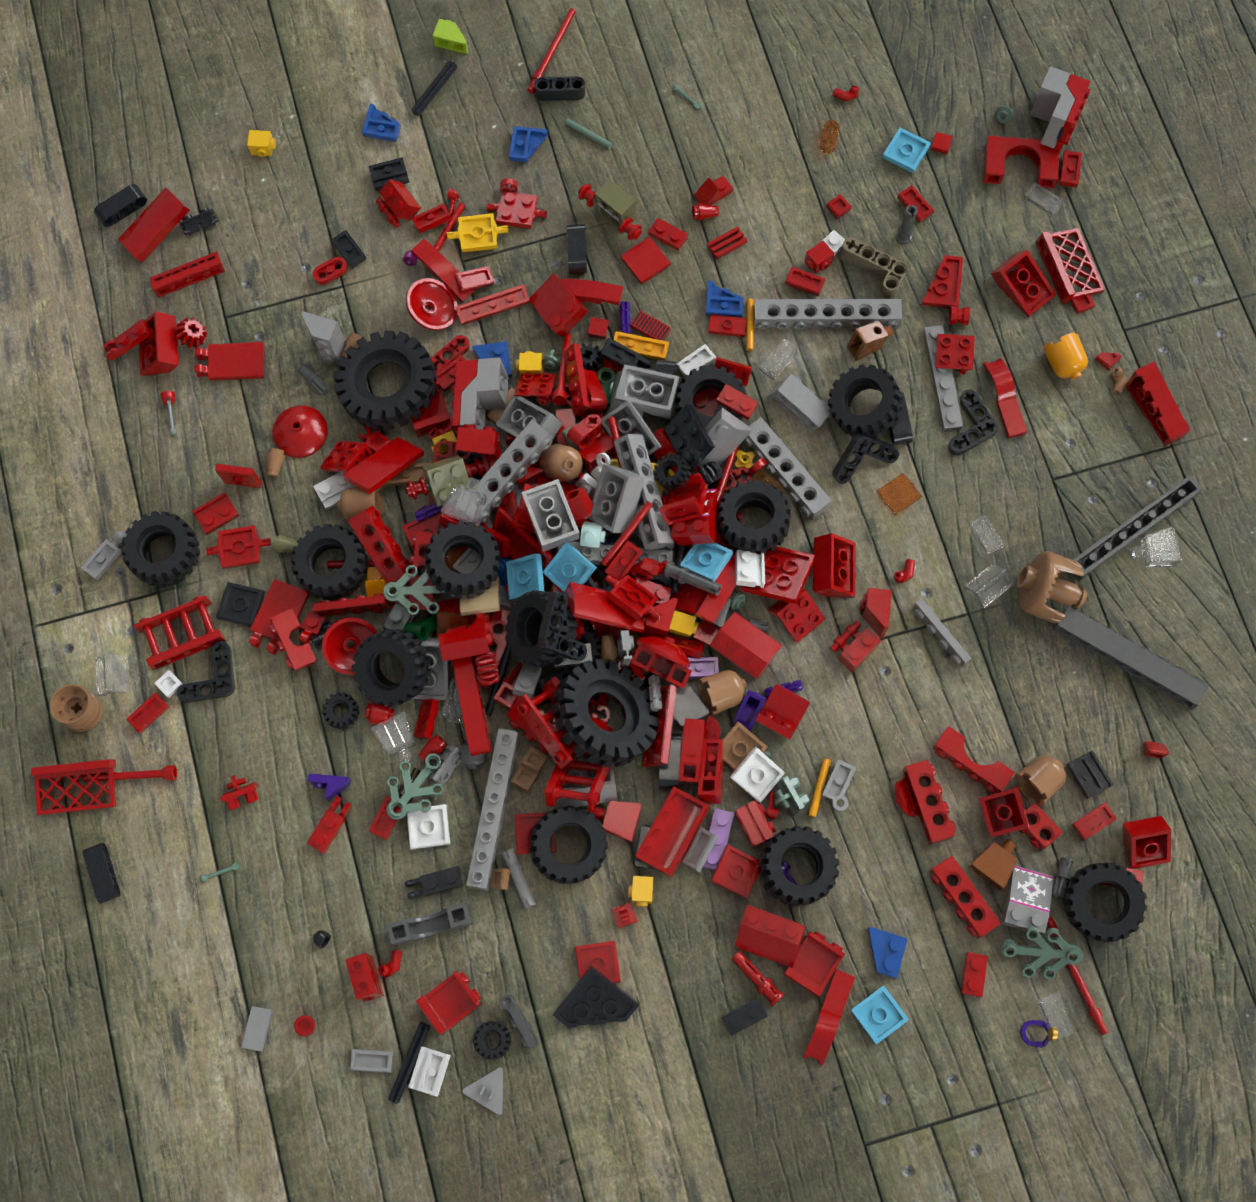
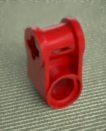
[567,414,603,449]

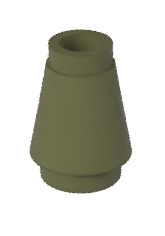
[272,535,298,553]

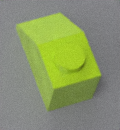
[433,19,468,54]

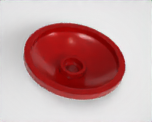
[406,278,458,331]
[272,405,328,458]
[322,617,377,675]
[635,635,690,668]

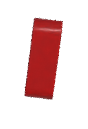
[584,369,607,412]

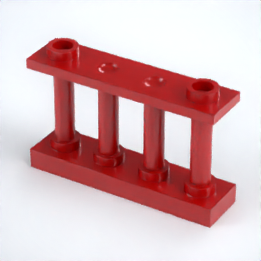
[134,596,226,670]
[515,676,577,769]
[544,741,611,813]

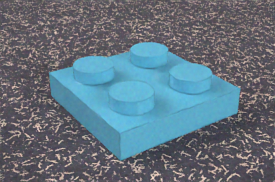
[882,128,931,174]
[543,542,597,592]
[680,543,733,582]
[506,553,544,601]
[850,985,909,1045]

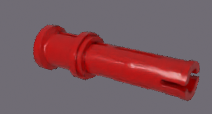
[731,950,785,1007]

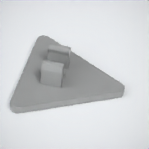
[462,1067,503,1115]

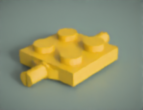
[447,213,508,253]

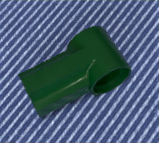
[598,368,615,407]
[404,614,440,642]

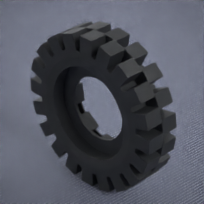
[334,331,437,430]
[552,659,659,768]

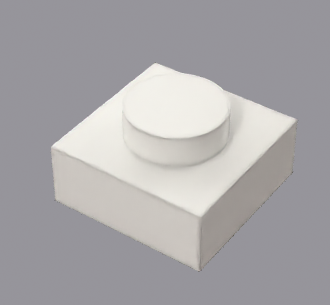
[821,230,845,255]
[155,670,183,698]

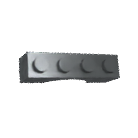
[387,902,473,947]

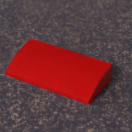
[118,187,190,262]
[492,508,554,583]
[564,582,644,633]
[635,787,710,878]

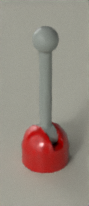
[160,391,177,435]

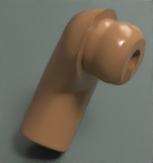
[1112,367,1128,395]

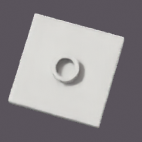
[730,747,785,803]
[407,804,451,850]

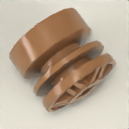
[50,684,103,732]

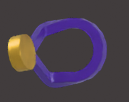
[1020,1020,1058,1048]

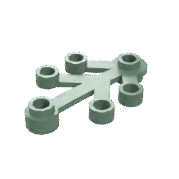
[383,565,456,616]
[387,753,443,820]
[1001,926,1083,980]

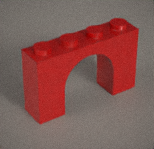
[983,135,1059,189]
[437,599,492,661]

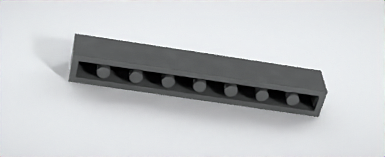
[1073,475,1203,581]
[1054,606,1209,710]

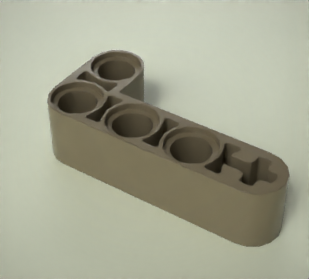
[841,237,908,299]

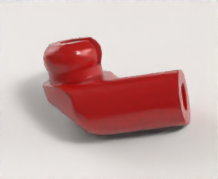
[428,422,455,439]
[894,559,915,583]
[378,950,402,977]

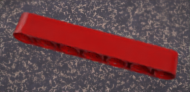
[447,625,491,756]

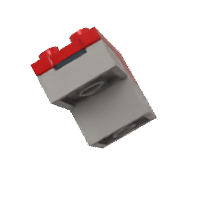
[1030,66,1091,151]
[450,358,508,437]

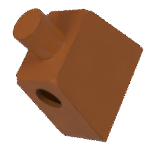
[847,321,893,361]
[968,839,1018,890]

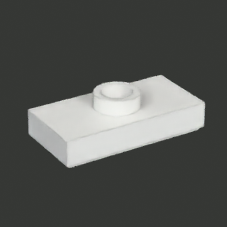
[676,344,716,376]

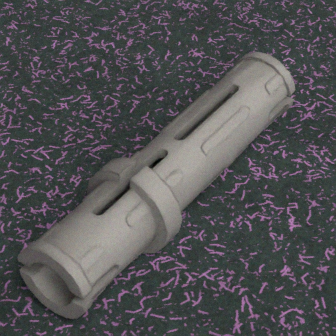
[502,848,536,910]

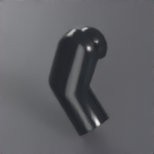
[311,621,332,647]

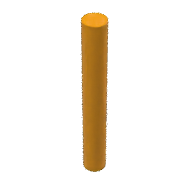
[746,298,754,351]
[808,758,831,817]

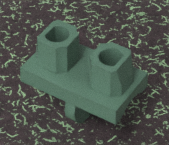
[774,776,810,815]

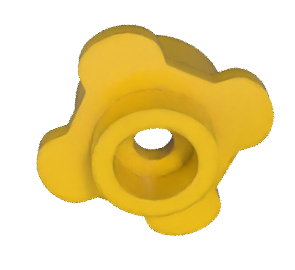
[735,450,755,469]

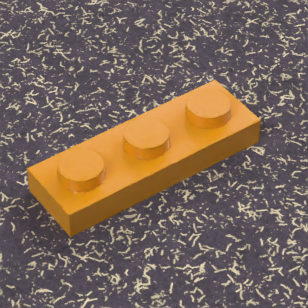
[614,331,669,360]

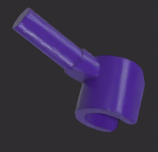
[781,861,798,885]

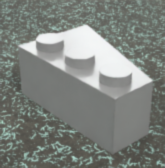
[766,374,830,430]

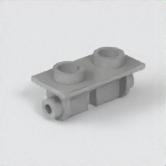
[428,745,461,786]

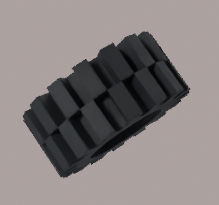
[653,453,691,491]
[322,692,360,729]
[473,1021,511,1060]

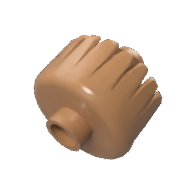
[1017,551,1087,623]

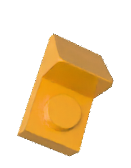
[365,567,386,597]

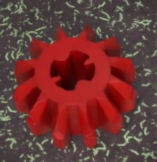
[175,317,207,349]
[475,652,500,686]

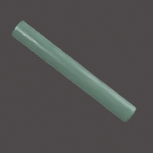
[565,118,612,149]

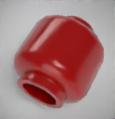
[365,700,394,726]

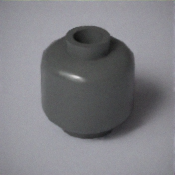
[461,741,486,769]

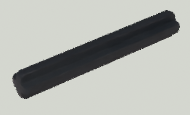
[411,60,457,116]
[388,1022,430,1103]

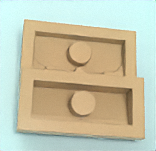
[460,576,500,616]

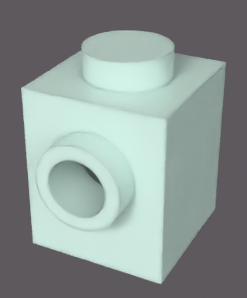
[580,521,606,548]

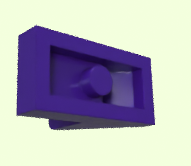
[733,689,766,731]
[308,773,352,802]

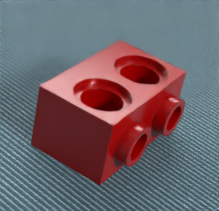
[1019,802,1063,851]

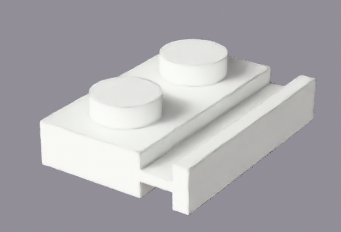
[313,472,356,510]
[735,550,765,588]
[408,1046,451,1097]

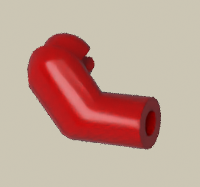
[832,85,859,101]

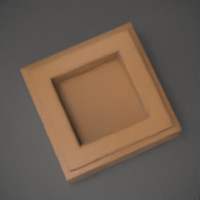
[490,868,510,890]

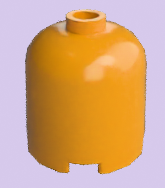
[1043,332,1088,380]

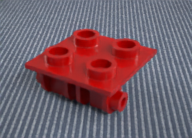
[936,334,975,374]
[514,373,557,405]

